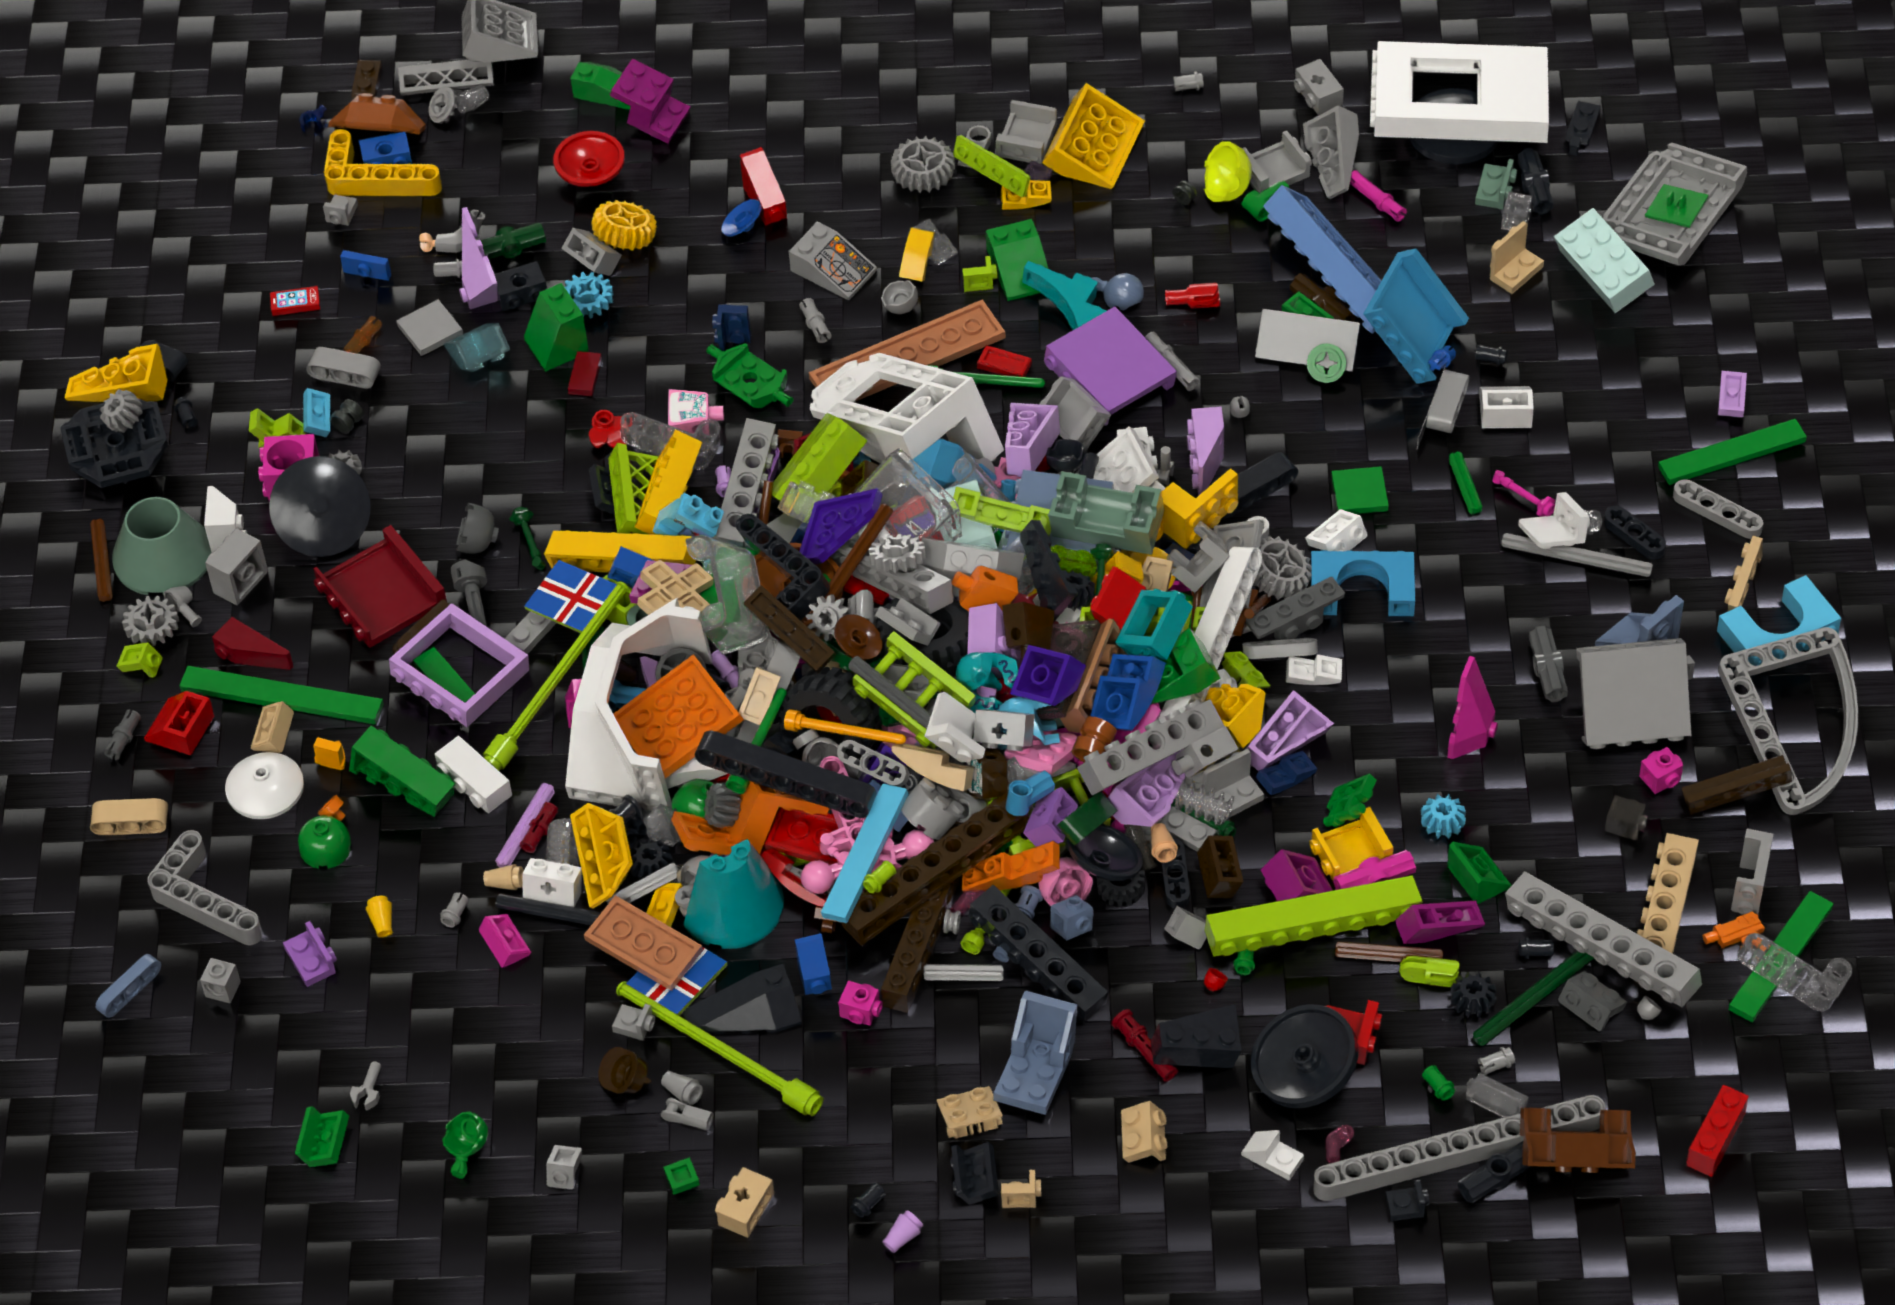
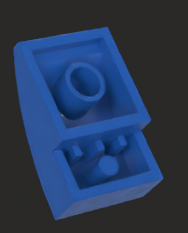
[1090,654,1166,731]

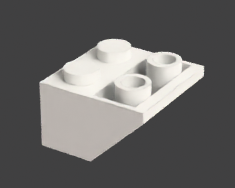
[1479,386,1534,428]

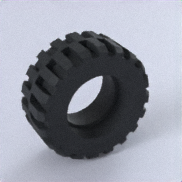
[875,598,969,678]
[778,667,882,760]

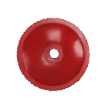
[554,131,625,187]

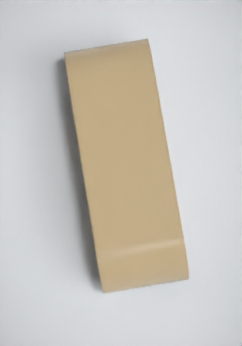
[90,798,168,835]

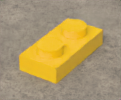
[647,883,683,927]

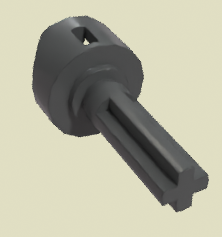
[451,559,487,626]

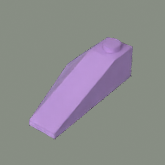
[459,207,498,309]

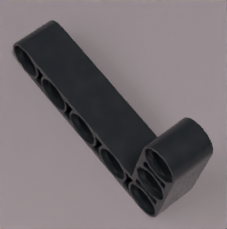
[736,513,830,621]

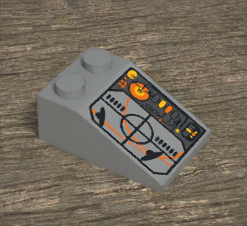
[789,222,877,300]

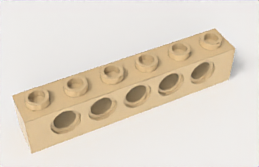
[1637,833,1699,978]

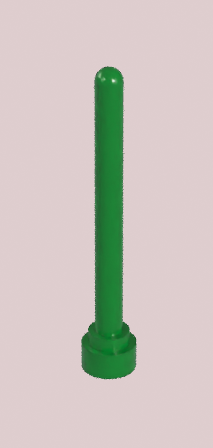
[928,365,1045,388]
[726,688,787,794]

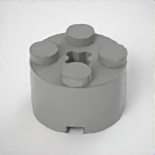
[901,778,965,840]

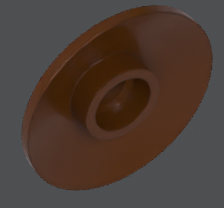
[834,614,882,661]

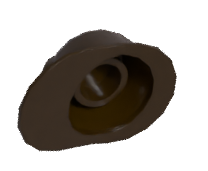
[598,1047,651,1094]

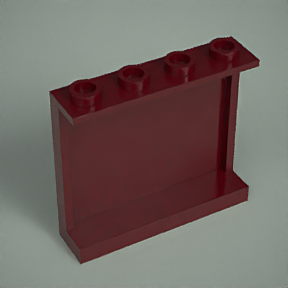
[313,525,447,648]

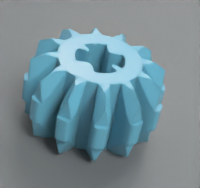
[1421,794,1466,839]

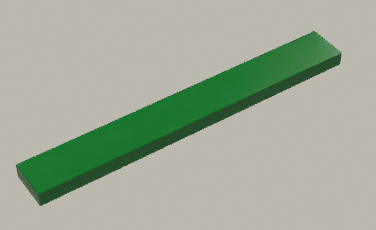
[180,666,384,725]

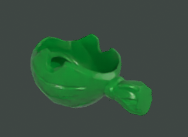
[442,1111,488,1179]

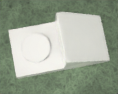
[1241,1130,1304,1181]

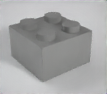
[205,528,268,605]

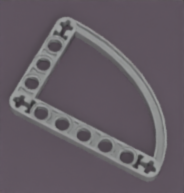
[1718,627,1858,815]

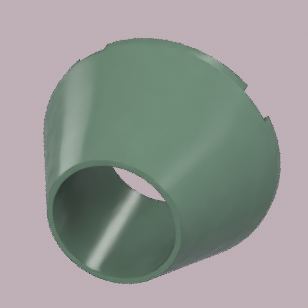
[112,497,212,595]

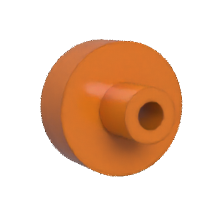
[318,795,346,821]

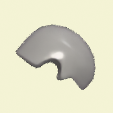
[881,280,918,315]

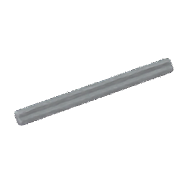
[1502,533,1653,577]

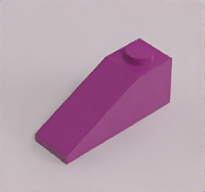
[1395,901,1485,944]

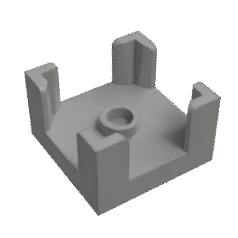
[1166,521,1230,593]

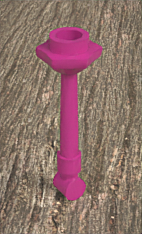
[1492,470,1555,517]

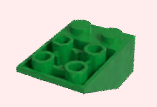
[1150,628,1220,705]

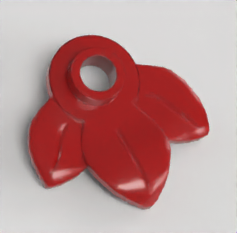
[589,410,635,448]

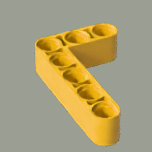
[324,129,442,196]

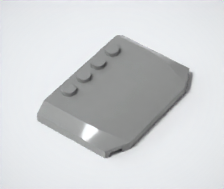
[1603,143,1747,266]

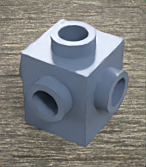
[1050,895,1094,940]

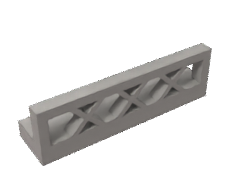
[398,60,494,95]

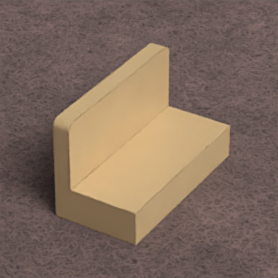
[738,666,781,725]

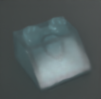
[444,323,510,372]

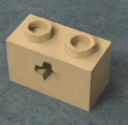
[715,1167,774,1238]

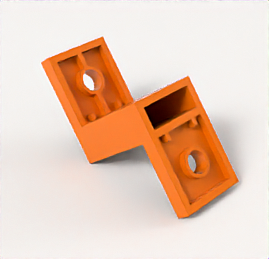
[671,781,830,856]

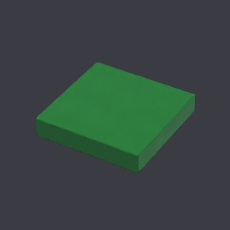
[1331,466,1389,514]

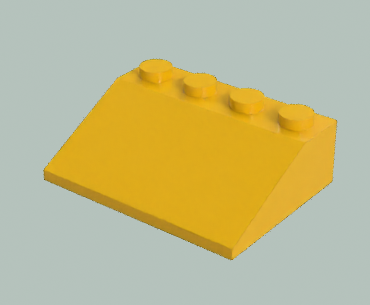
[1042,83,1145,189]

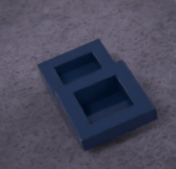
[1256,751,1318,796]

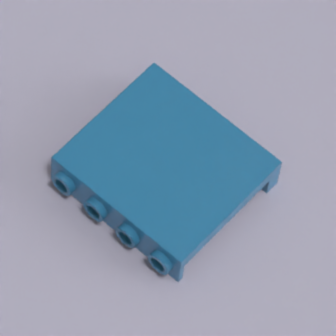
[1363,248,1469,384]

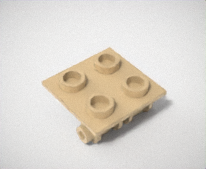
[937,1086,1002,1139]

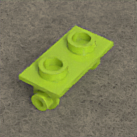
[1222,651,1270,689]

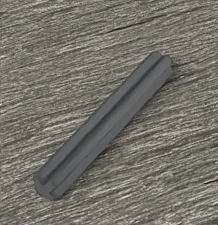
[848,656,931,729]

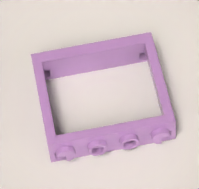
[389,603,529,727]

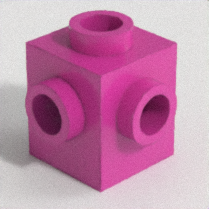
[1639,747,1683,794]
[838,981,883,1026]

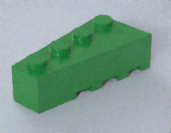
[349,726,455,817]

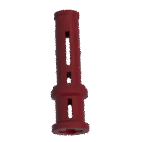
[1111,1009,1178,1082]

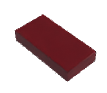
[568,351,602,396]

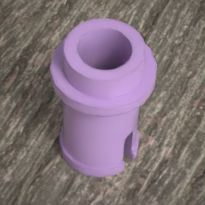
[715,465,731,498]

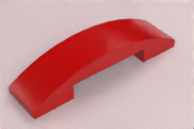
[762,849,829,907]

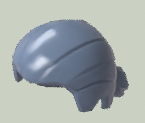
[1092,273,1144,311]

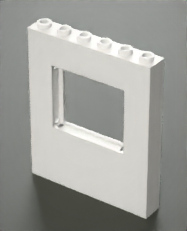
[1370,41,1549,143]

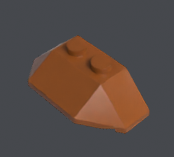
[328,93,425,134]

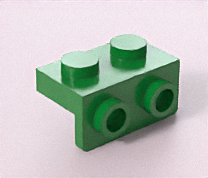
[295,1106,349,1167]

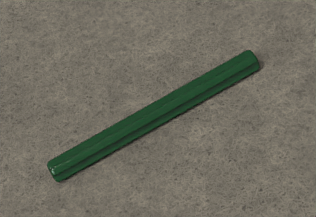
[1472,951,1594,1046]

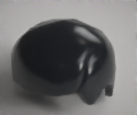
[1046,439,1084,473]

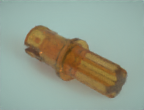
[344,316,382,354]

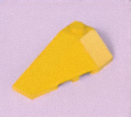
[65,344,167,402]
[1204,684,1265,748]

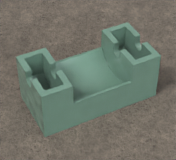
[1048,471,1164,555]

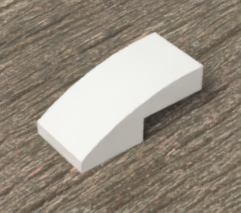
[1286,655,1342,685]

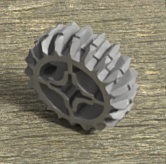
[891,136,955,193]
[1253,536,1312,600]

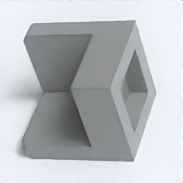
[1164,906,1207,949]

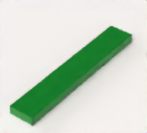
[1658,419,1807,485]
[1728,891,1834,1023]

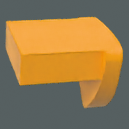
[313,737,346,770]

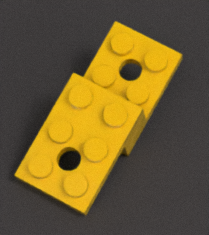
[1121,468,1238,557]

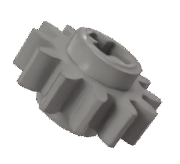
[805,594,851,641]

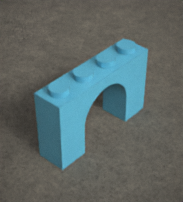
[1717,575,1841,666]

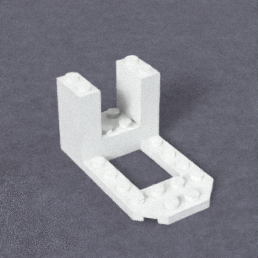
[810,353,1004,489]

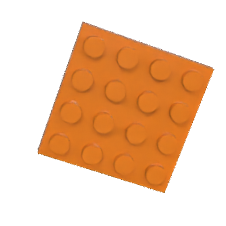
[613,654,744,779]

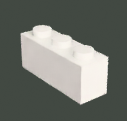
[435,736,512,814]

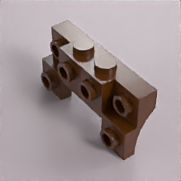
[1520,1108,1636,1173]

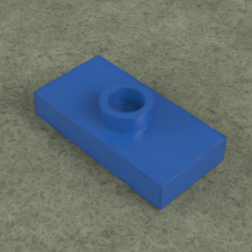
[340,250,391,281]

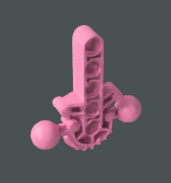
[800,756,934,894]

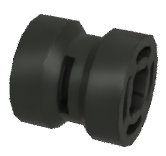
[330,399,364,434]

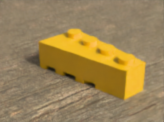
[635,429,702,535]

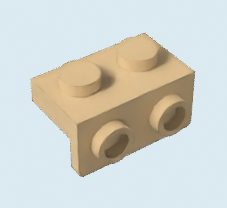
[1121,1101,1167,1163]

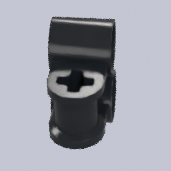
[609,795,655,849]

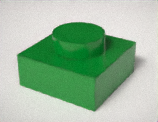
[664,1157,700,1195]

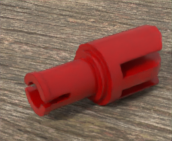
[1165,283,1221,308]

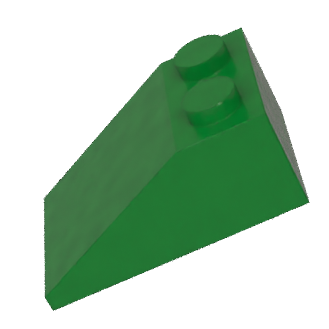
[986,219,1049,301]

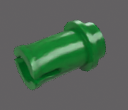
[1233,949,1255,975]
[1422,1065,1455,1100]

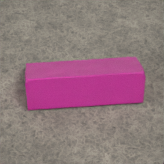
[479,914,531,967]

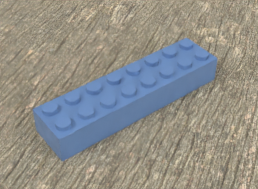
[1263,185,1381,335]

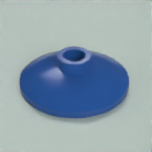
[721,199,761,237]

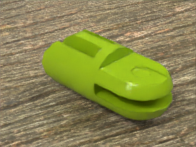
[1399,956,1460,987]

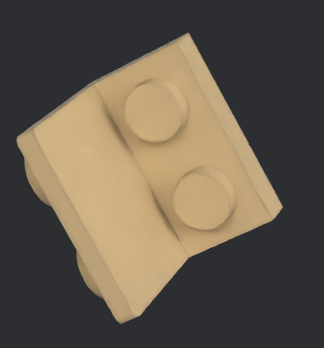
[1490,221,1544,294]

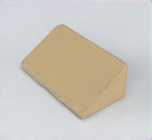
[251,701,294,753]

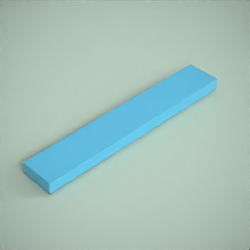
[821,784,909,923]

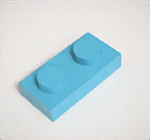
[303,388,330,437]

